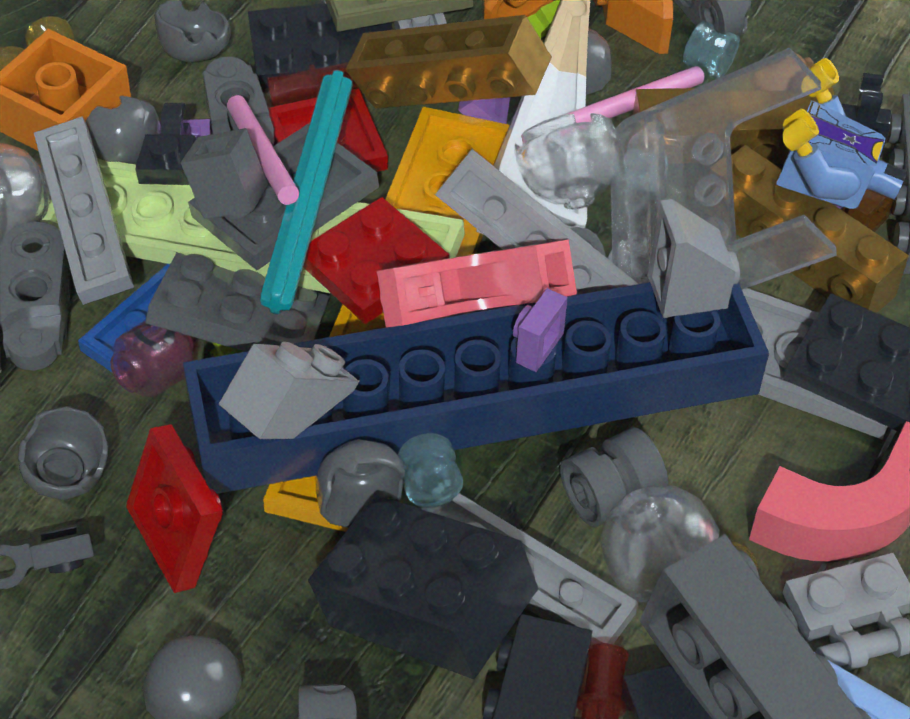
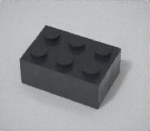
[308,495,539,679]

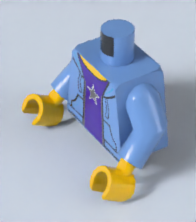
[776,58,907,209]

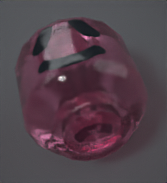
[110,320,193,397]

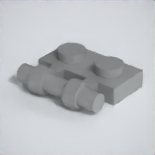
[783,553,910,671]

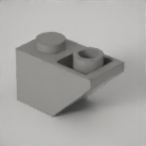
[219,342,359,439]

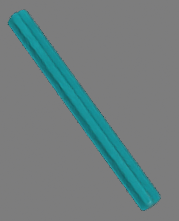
[259,70,353,314]

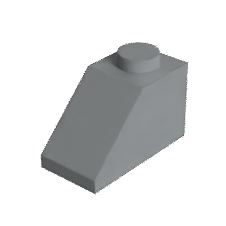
[648,199,740,318]

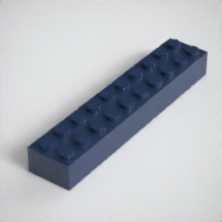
[183,282,769,494]

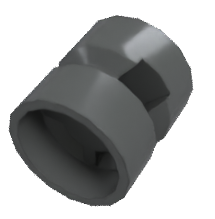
[560,427,668,528]

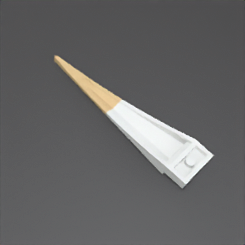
[476,0,590,234]

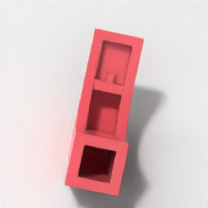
[377,239,577,328]
[749,421,910,562]

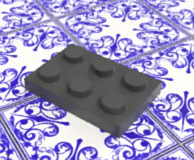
[188,123,379,271]
[145,252,330,352]

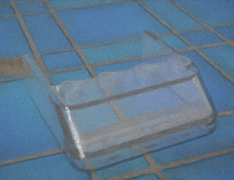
[610,48,837,290]

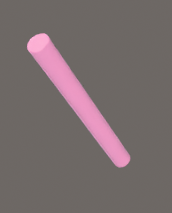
[556,66,704,135]
[227,95,299,205]

